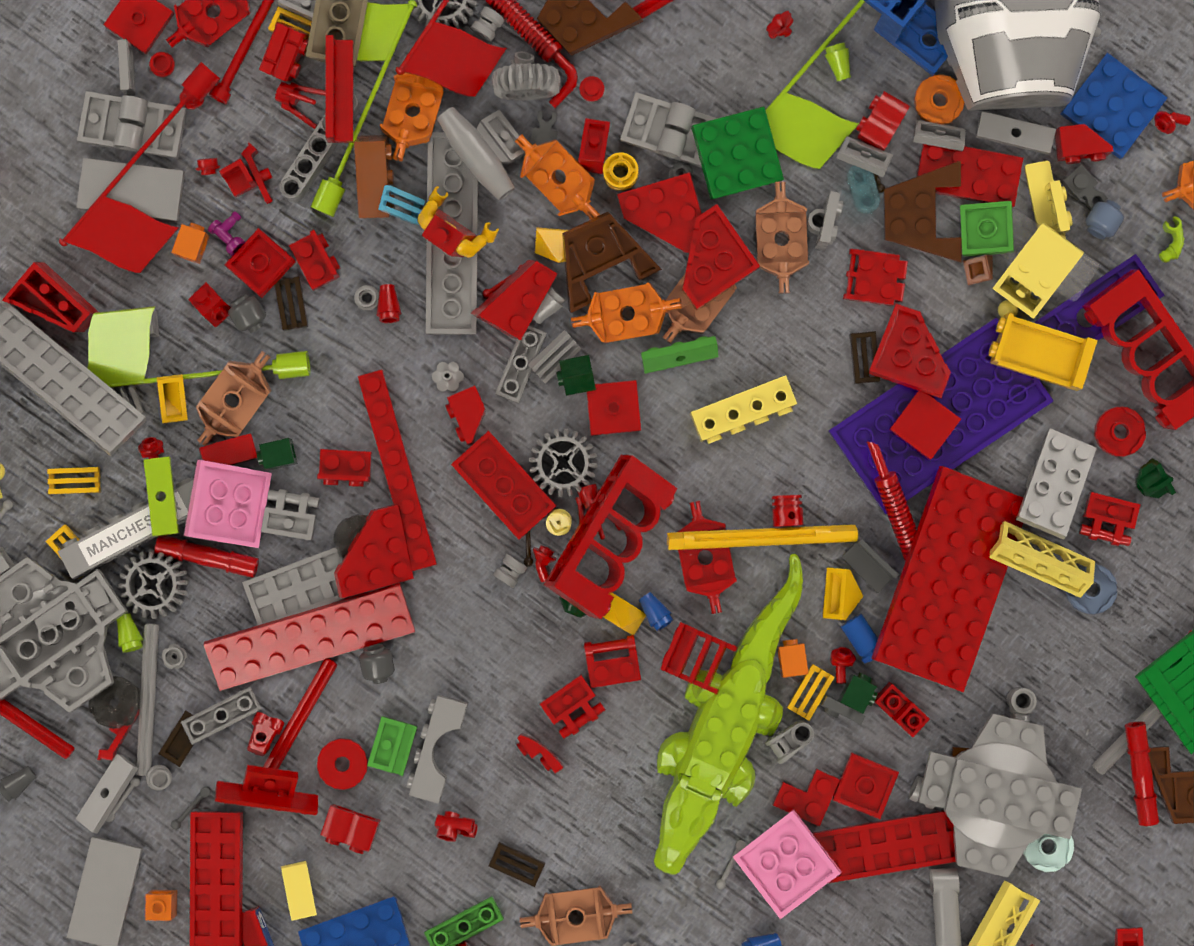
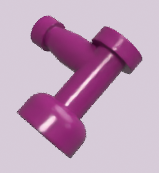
[208,211,245,256]

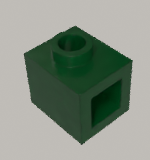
[556,355,596,396]
[257,438,298,470]
[838,672,878,714]

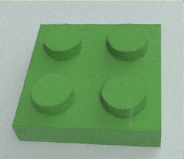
[960,201,1014,257]

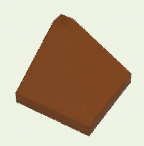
[963,255,993,285]

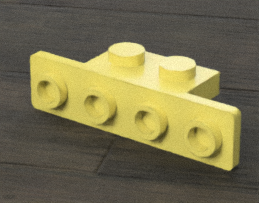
[1024,160,1072,239]

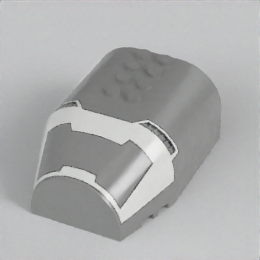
[935,0,1100,111]

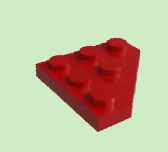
[617,172,702,253]
[682,204,760,310]
[869,304,951,399]
[334,504,414,598]

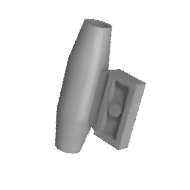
[437,107,525,200]

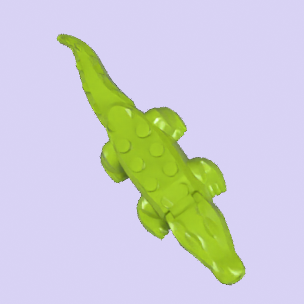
[654,554,803,875]

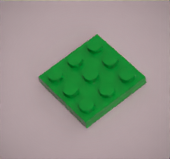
[691,107,784,200]

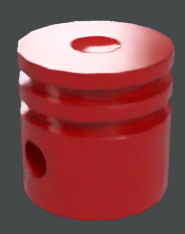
[771,495,804,527]

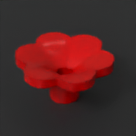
[766,11,794,39]

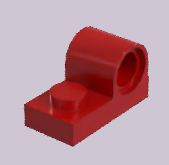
[578,118,610,174]

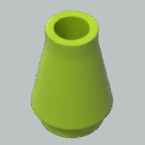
[825,42,851,81]
[117,613,143,653]

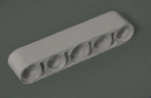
[280,95,360,202]

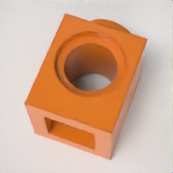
[171,223,210,264]
[777,639,809,678]
[145,890,177,921]

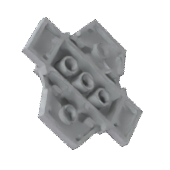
[0,557,128,713]
[918,713,1082,877]

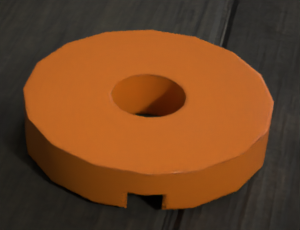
[914,74,965,125]

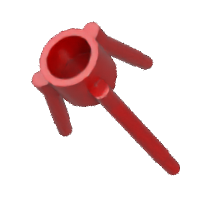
[275,82,326,129]
[575,484,622,540]

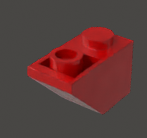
[1055,124,1113,164]
[445,385,486,446]

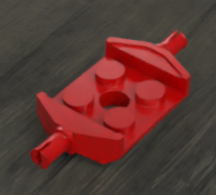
[678,501,737,614]

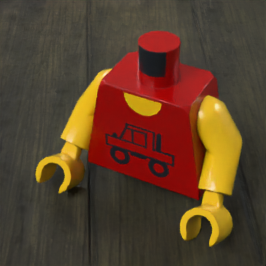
[418,186,499,258]

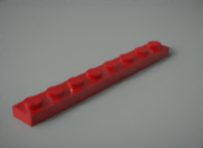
[358,370,437,571]

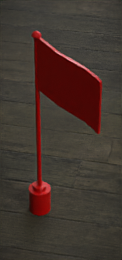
[395,0,507,97]
[59,62,221,273]

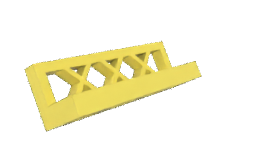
[989,521,1095,598]
[968,880,1040,946]

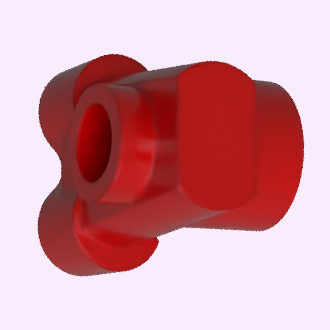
[247,712,285,756]
[435,811,478,842]

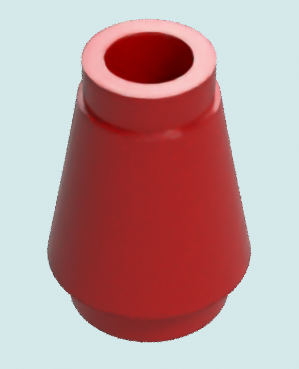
[376,284,402,323]

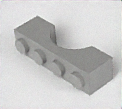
[406,694,468,804]

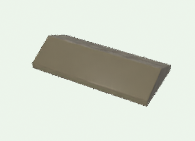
[306,0,368,67]

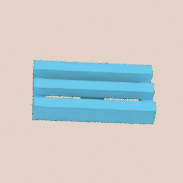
[378,185,425,225]

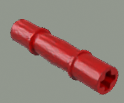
[154,535,259,578]
[1125,721,1159,826]

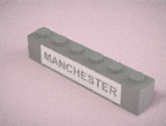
[57,478,194,579]

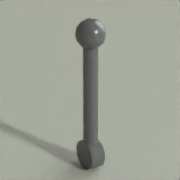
[171,787,211,830]

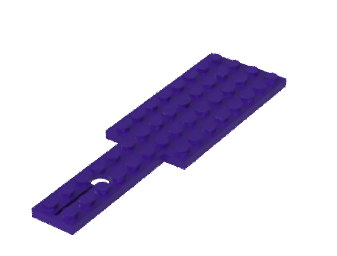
[828,254,1165,515]

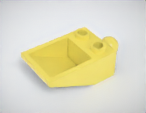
[992,223,1084,319]

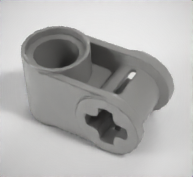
[764,720,814,764]

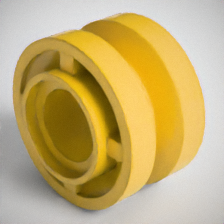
[603,152,638,191]

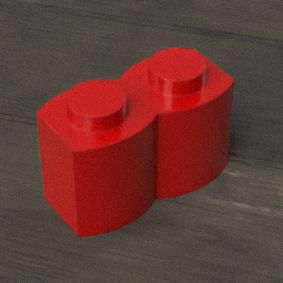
[856,91,910,151]
[320,804,381,854]

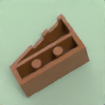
[354,135,395,218]

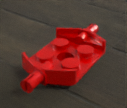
[165,0,251,48]

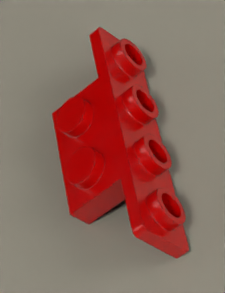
[215,765,318,815]

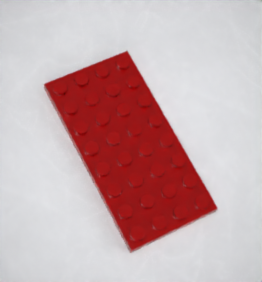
[871,466,1023,692]

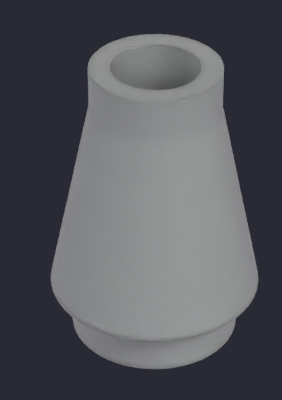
[533,287,566,324]

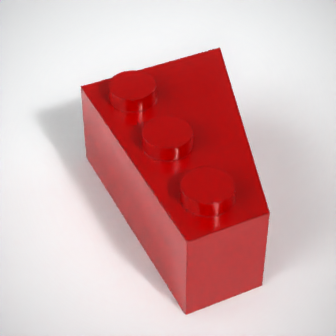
[470,260,558,340]
[2,262,99,333]

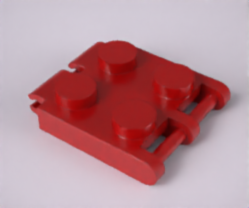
[843,249,908,306]

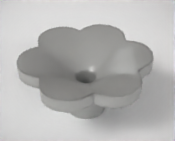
[432,362,464,392]

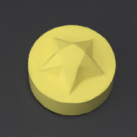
[546,509,572,536]

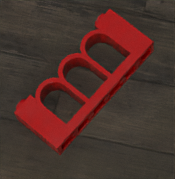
[1082,270,1194,430]
[544,455,678,619]

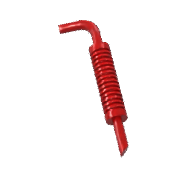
[485,0,578,109]
[867,442,917,561]

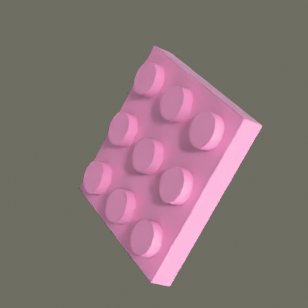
[184,460,272,548]
[733,810,842,919]

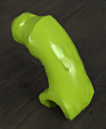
[1159,216,1185,263]

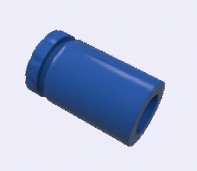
[841,613,878,663]

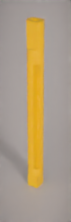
[667,524,858,550]

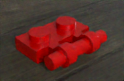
[1079,492,1141,546]
[539,675,606,739]

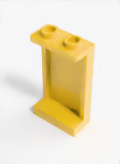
[988,313,1098,391]

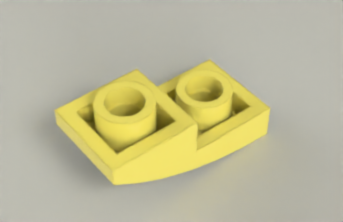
[281,861,317,921]

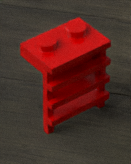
[660,622,738,694]

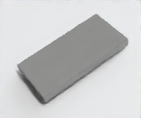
[76,158,185,222]
[67,836,143,946]

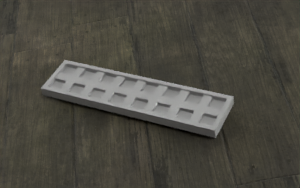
[0,297,147,456]

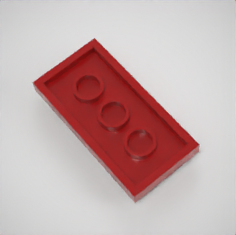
[916,144,1024,208]
[451,431,556,540]

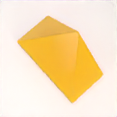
[535,227,568,263]
[157,374,188,423]
[823,568,863,620]
[603,593,646,635]

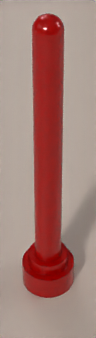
[208,0,274,104]

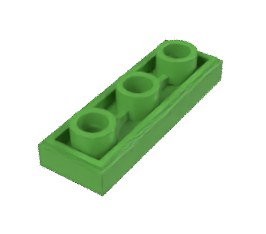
[641,336,719,374]
[424,896,504,946]

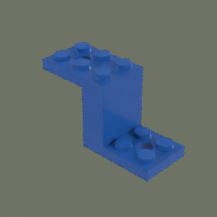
[864,0,948,76]

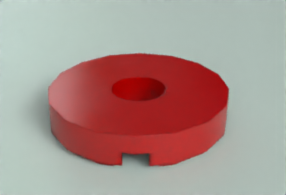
[1094,407,1146,457]
[317,738,368,790]

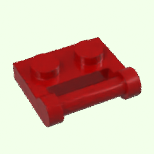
[584,635,641,688]

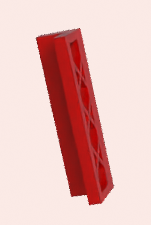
[325,35,354,143]

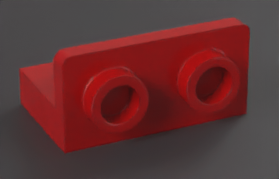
[289,230,341,291]
[317,449,372,487]

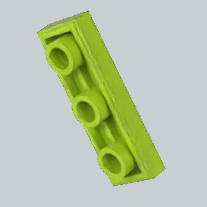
[144,457,179,537]

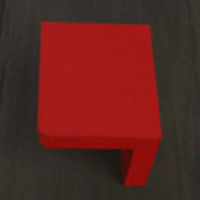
[219,158,258,198]

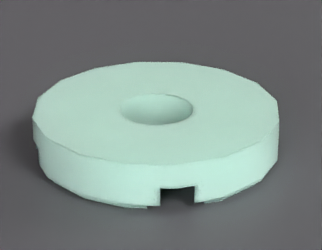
[1023,834,1074,872]

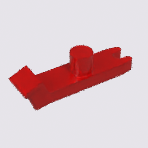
[241,143,273,204]
[97,707,140,761]

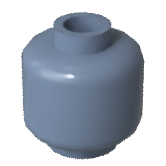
[1086,200,1124,240]

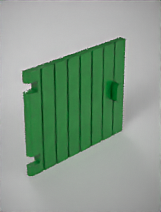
[1135,630,1194,755]

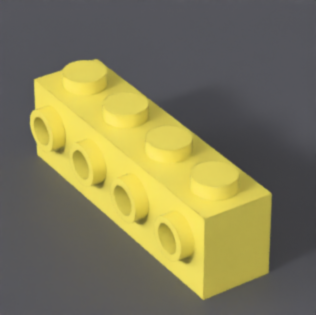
[690,375,797,444]

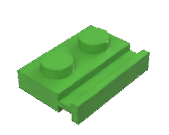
[367,716,418,776]

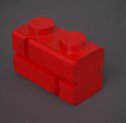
[259,22,309,82]

